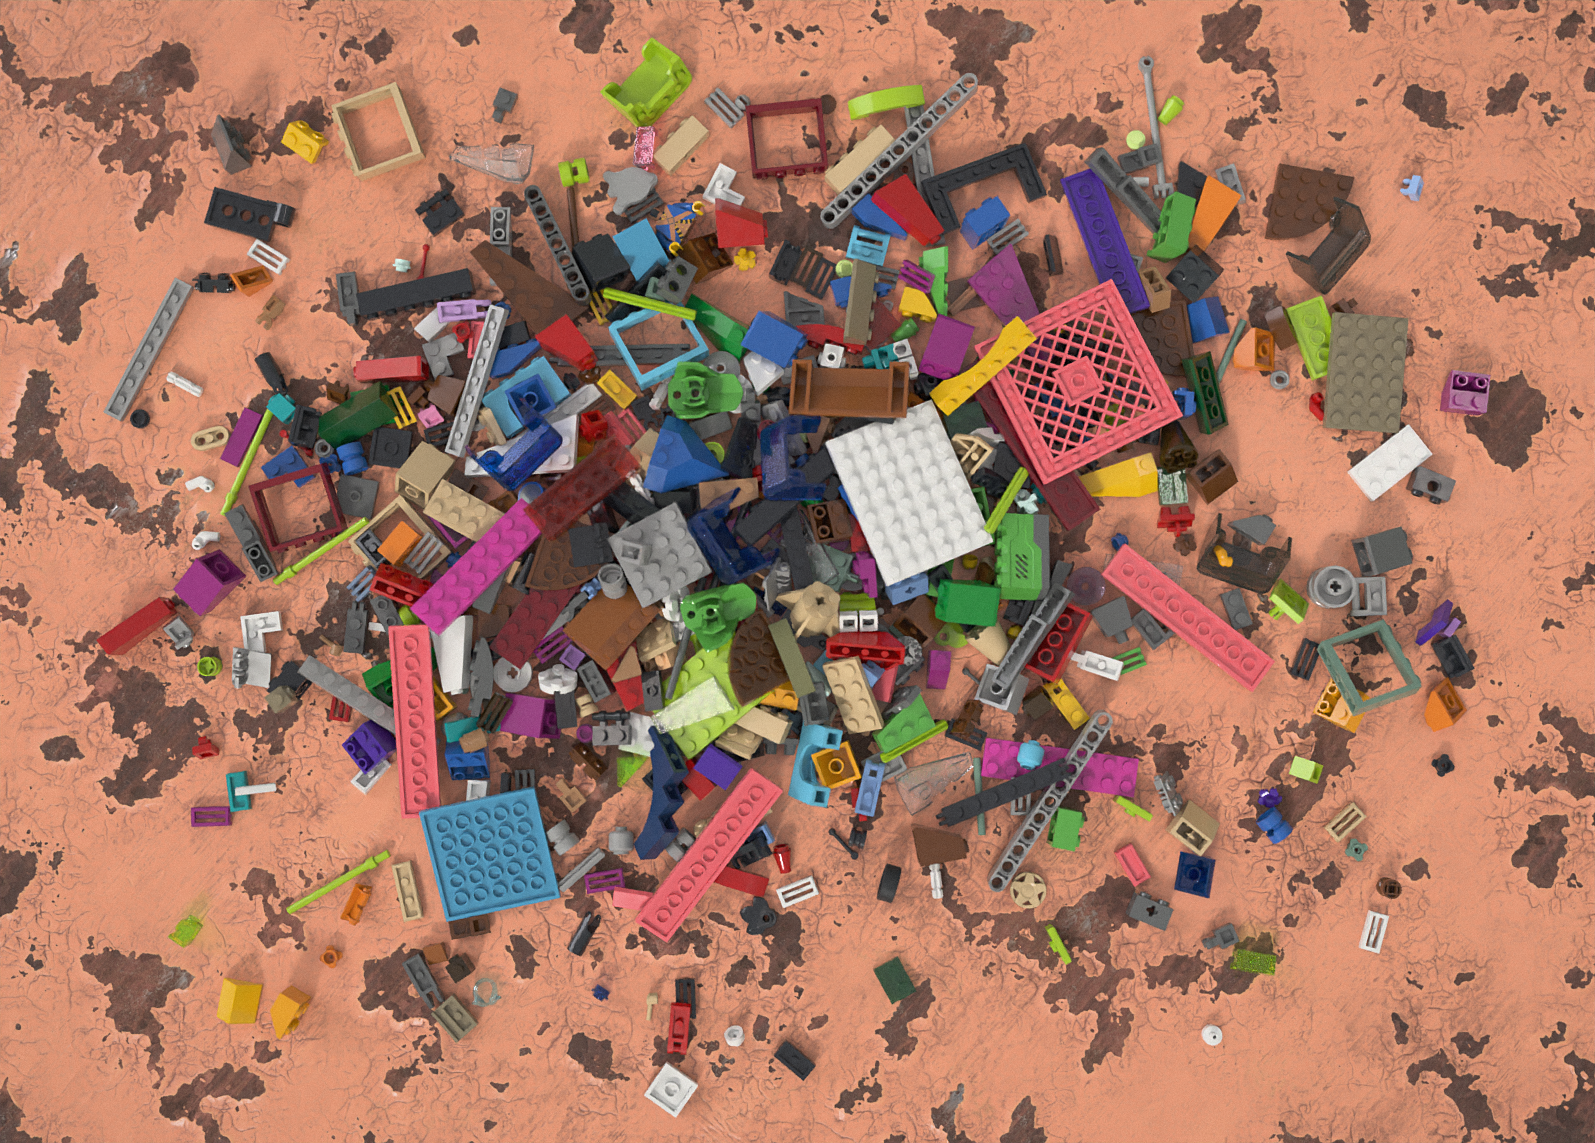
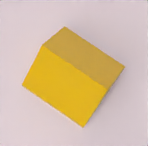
[216,977,263,1024]

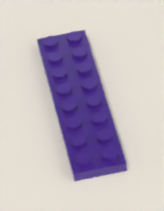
[1060,169,1150,314]

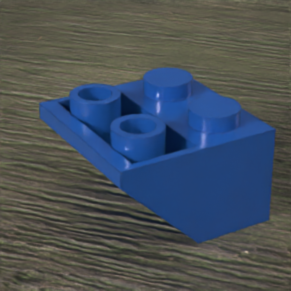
[445,741,490,780]

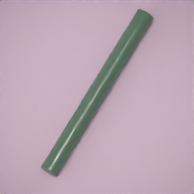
[1216,319,1247,384]
[973,757,986,835]

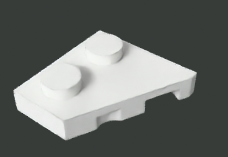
[743,351,784,396]

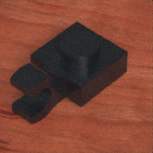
[776,707,803,736]

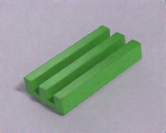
[1111,647,1147,675]

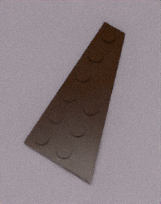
[470,240,589,334]

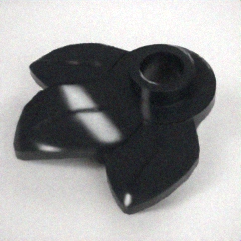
[740,896,777,935]

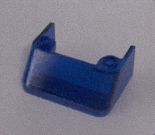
[464,393,563,491]
[760,415,826,500]
[687,487,780,584]

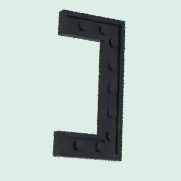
[921,143,1047,235]

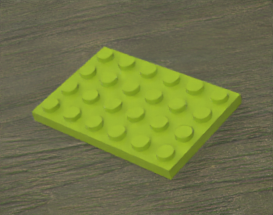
[653,631,776,760]

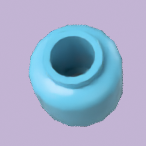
[1017,740,1044,770]

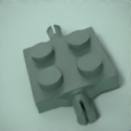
[807,544,860,593]

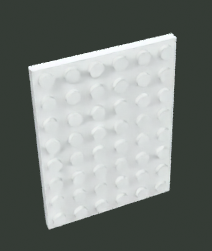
[825,399,994,586]

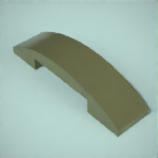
[768,618,815,698]

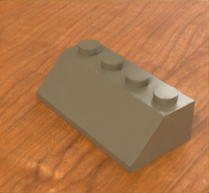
[843,259,879,345]

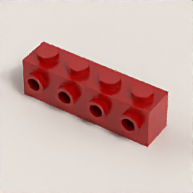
[369,563,434,607]

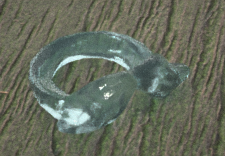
[472,978,502,1007]

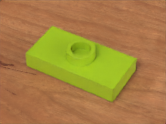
[1113,795,1153,822]
[1045,924,1072,964]

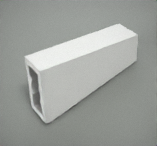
[430,615,473,695]

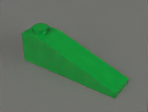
[685,293,750,364]
[362,647,438,708]

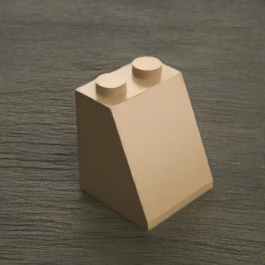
[395,441,455,509]

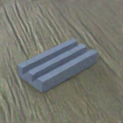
[347,565,376,602]

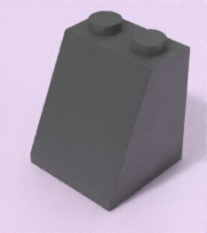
[1351,527,1413,577]

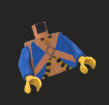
[649,201,706,257]

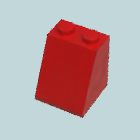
[715,198,768,248]
[535,314,598,371]

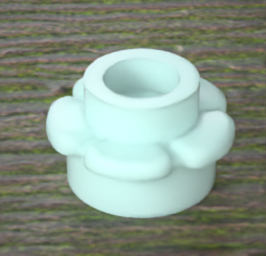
[392,259,411,273]

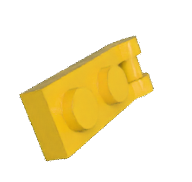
[1042,679,1090,730]

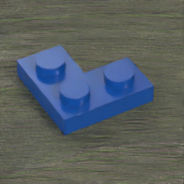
[261,446,315,488]

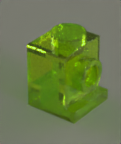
[168,915,203,948]

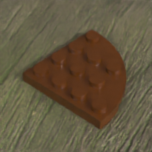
[1265,163,1354,240]
[1117,300,1194,376]
[525,512,616,590]
[728,609,790,707]

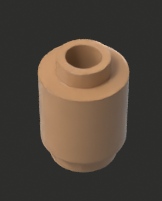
[459,728,490,753]

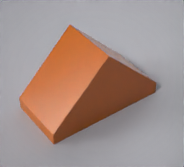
[230,265,273,297]

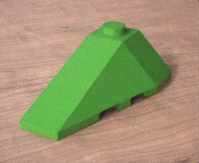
[919,247,948,317]

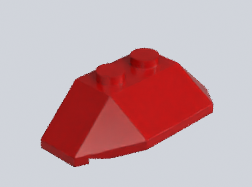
[826,629,905,671]

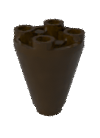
[1160,420,1198,473]

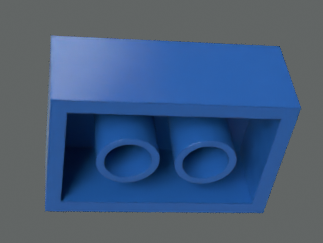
[960,196,1010,250]

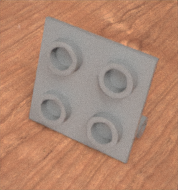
[763,557,792,611]
[232,647,272,688]
[1153,771,1183,816]

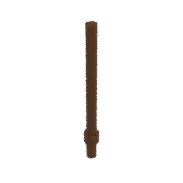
[567,187,584,298]

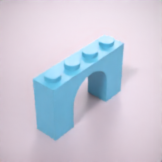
[482,356,571,439]
[788,721,843,808]

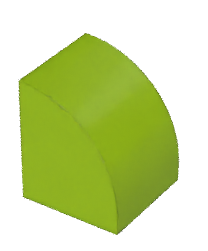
[1289,756,1323,784]

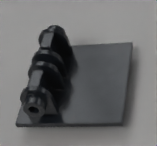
[568,523,613,568]

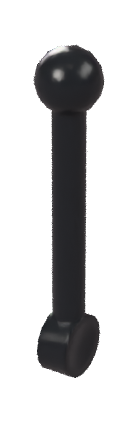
[828,828,858,860]

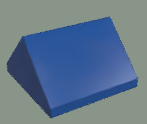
[1186,296,1230,344]

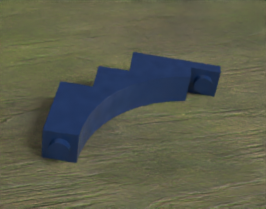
[633,725,689,860]

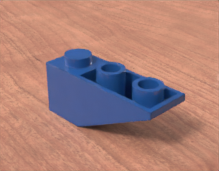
[851,193,908,241]
[830,276,892,308]
[490,339,542,380]

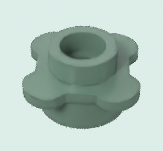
[1345,838,1368,861]

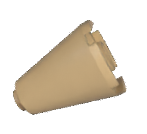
[965,618,1011,666]

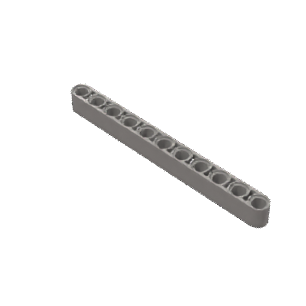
[820,73,978,229]
[987,710,1113,892]

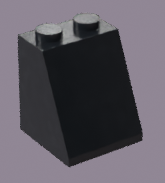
[572,234,630,294]

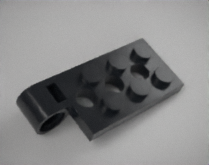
[204,187,296,242]

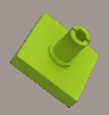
[1269,578,1309,624]

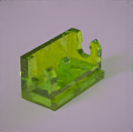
[1230,949,1276,976]

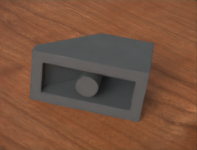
[1227,514,1276,546]

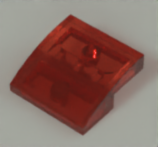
[866,297,902,351]

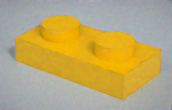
[597,370,638,410]

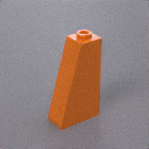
[1187,175,1242,252]

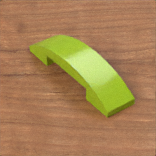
[848,85,925,121]

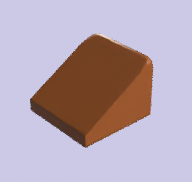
[423,942,448,965]

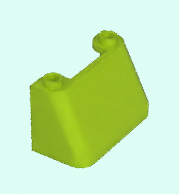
[600,37,692,131]

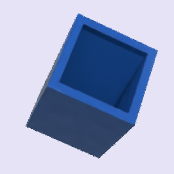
[740,311,808,368]

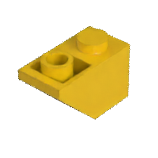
[898,286,937,323]

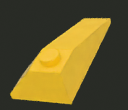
[1079,452,1158,497]

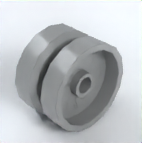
[1306,565,1357,609]

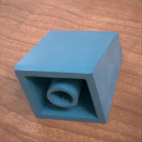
[613,218,669,281]

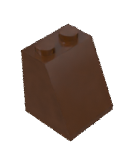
[911,823,969,867]

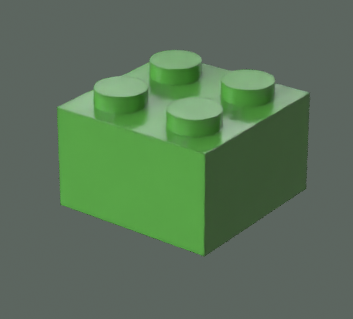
[1046,806,1084,852]

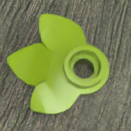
[934,622,968,648]

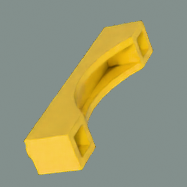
[929,316,1037,416]

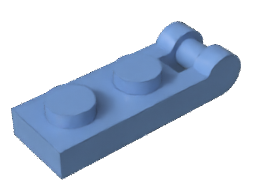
[854,759,885,817]

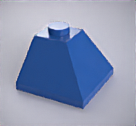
[504,373,557,427]

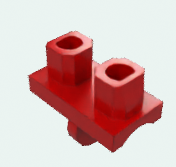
[1157,506,1195,537]

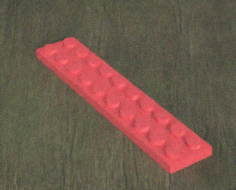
[1100,544,1275,692]
[388,624,441,819]
[635,767,783,942]

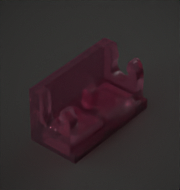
[633,126,659,170]

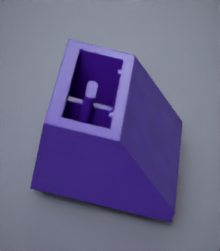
[342,720,397,775]

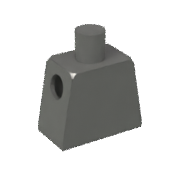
[1088,596,1133,644]

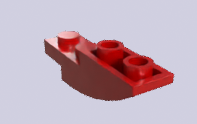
[795,324,864,356]

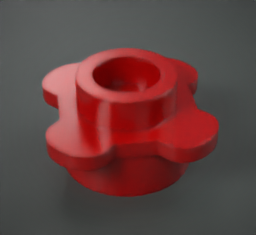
[452,321,475,343]

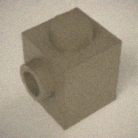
[264,685,298,713]

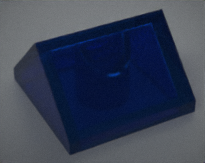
[1174,851,1216,898]

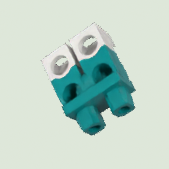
[862,339,918,380]

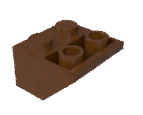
[677,232,734,284]
[1184,449,1238,505]
[807,499,853,544]
[893,594,947,650]

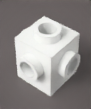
[818,343,846,368]

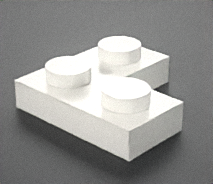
[702,163,745,206]
[240,611,283,652]

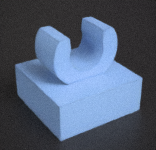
[1400,175,1424,201]

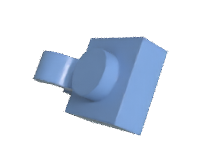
[581,575,602,600]

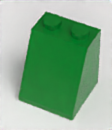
[935,579,1001,627]

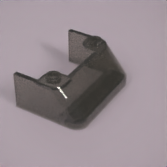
[1286,196,1371,295]
[1197,513,1292,594]

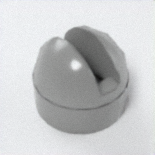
[735,95,751,111]

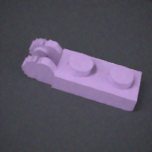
[437,299,491,323]

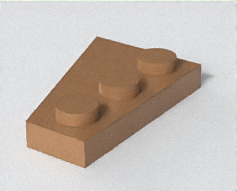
[699,478,759,522]

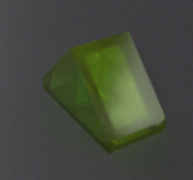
[617,756,648,788]

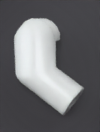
[192,531,221,550]

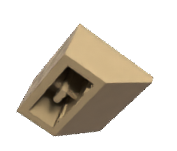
[1165,800,1220,856]

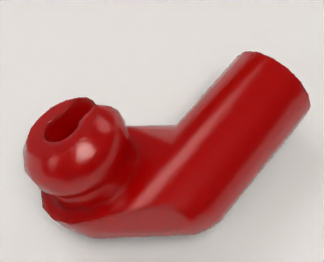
[1309,392,1324,422]

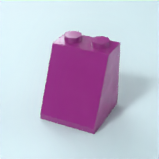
[918,314,975,380]
[173,549,246,616]
[500,693,561,739]

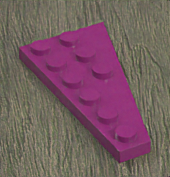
[967,243,1056,368]

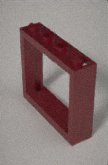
[745,98,828,180]
[248,463,348,554]

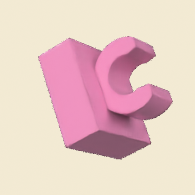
[418,403,445,429]

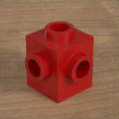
[579,409,608,443]

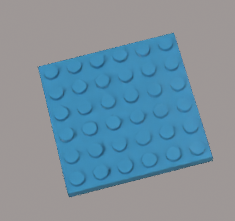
[419,786,561,922]

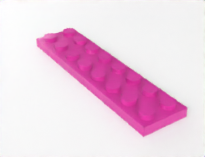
[410,498,547,636]
[981,737,1139,797]

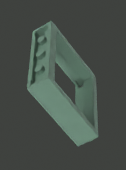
[1317,619,1422,716]

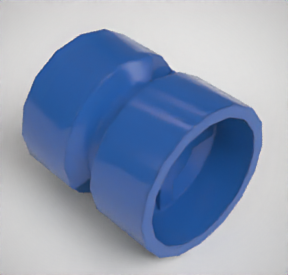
[336,442,369,475]
[1256,807,1293,844]

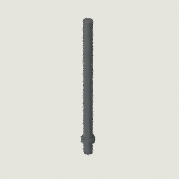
[665,577,707,700]

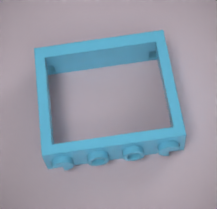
[608,299,709,391]

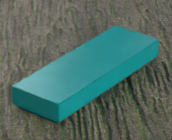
[444,711,501,743]

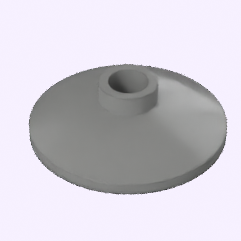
[703,351,740,379]

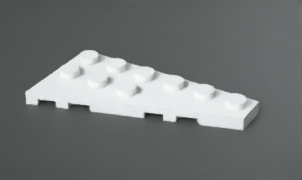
[465,414,579,478]

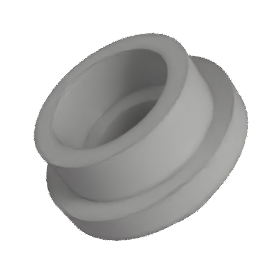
[1270,370,1289,389]
[315,439,334,458]

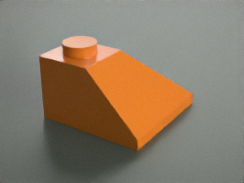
[1233,327,1275,371]
[1424,677,1467,732]

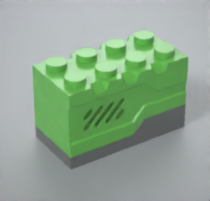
[994,513,1050,601]

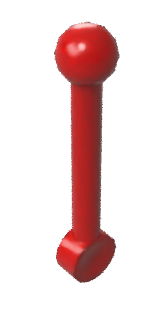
[417,244,430,279]
[279,430,313,456]

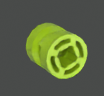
[197,657,223,676]

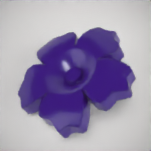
[1258,787,1282,808]

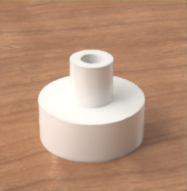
[1201,1024,1223,1045]
[724,1025,745,1046]

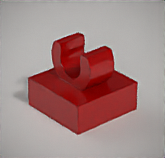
[192,736,219,760]

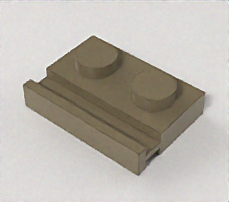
[431,994,479,1043]

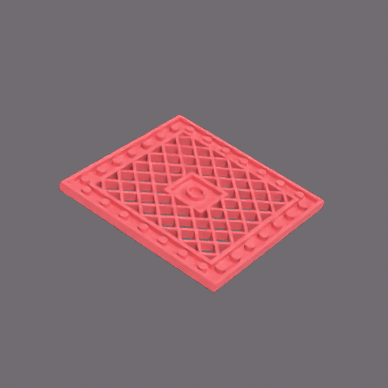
[974,279,1183,485]

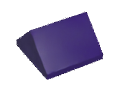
[694,744,742,790]

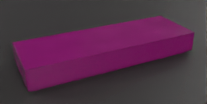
[220,408,264,467]

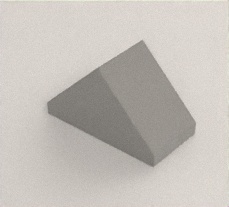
[618,540,651,565]

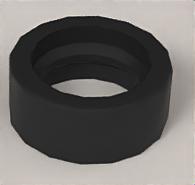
[877,863,902,903]

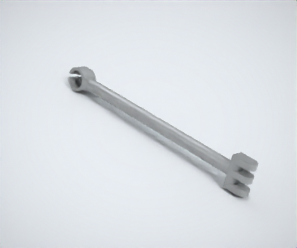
[1138,56,1174,199]

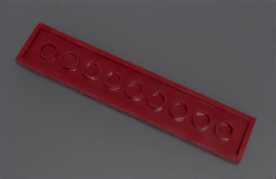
[958,358,1100,532]

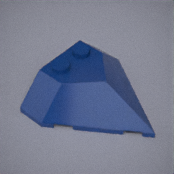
[643,415,729,494]

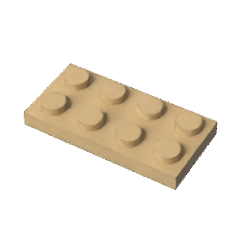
[423,479,505,542]
[822,656,885,734]

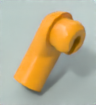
[1213,545,1233,567]

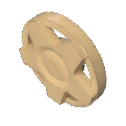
[1010,872,1046,908]

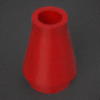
[772,844,791,874]

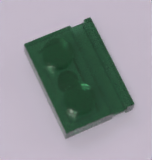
[942,401,988,439]
[1156,466,1188,505]
[873,956,916,1005]

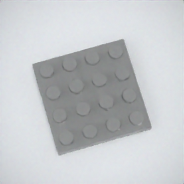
[607,502,713,608]

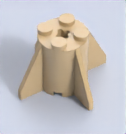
[775,581,840,640]

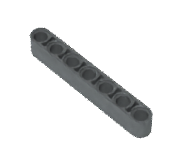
[524,185,592,306]

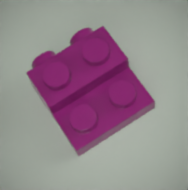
[852,551,877,598]

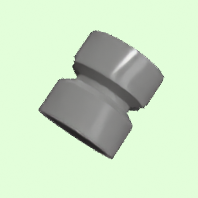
[598,563,628,599]
[546,819,580,856]
[665,827,696,862]

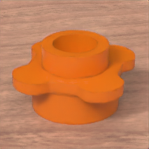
[320,945,343,968]

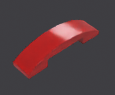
[714,865,769,897]

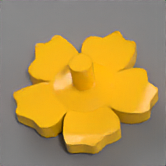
[733,248,756,271]

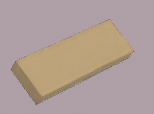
[391,860,424,922]

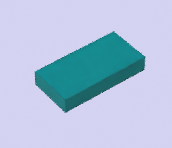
[225,771,252,812]

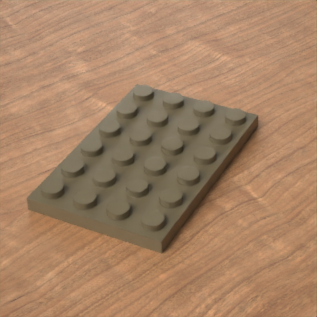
[1323,312,1409,433]

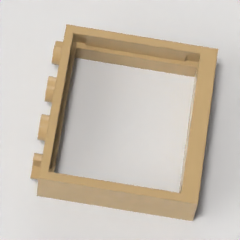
[331,82,426,181]
[348,495,454,580]

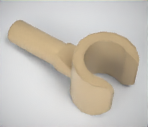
[646,993,658,1021]

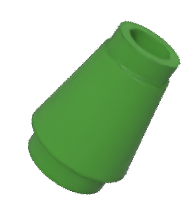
[891,318,920,342]

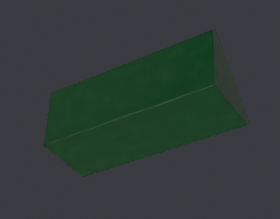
[1181,351,1229,435]
[318,381,398,451]

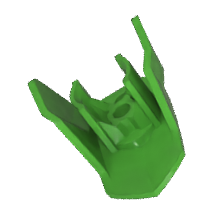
[668,361,744,419]
[680,583,756,652]

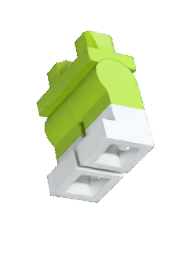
[839,591,878,632]

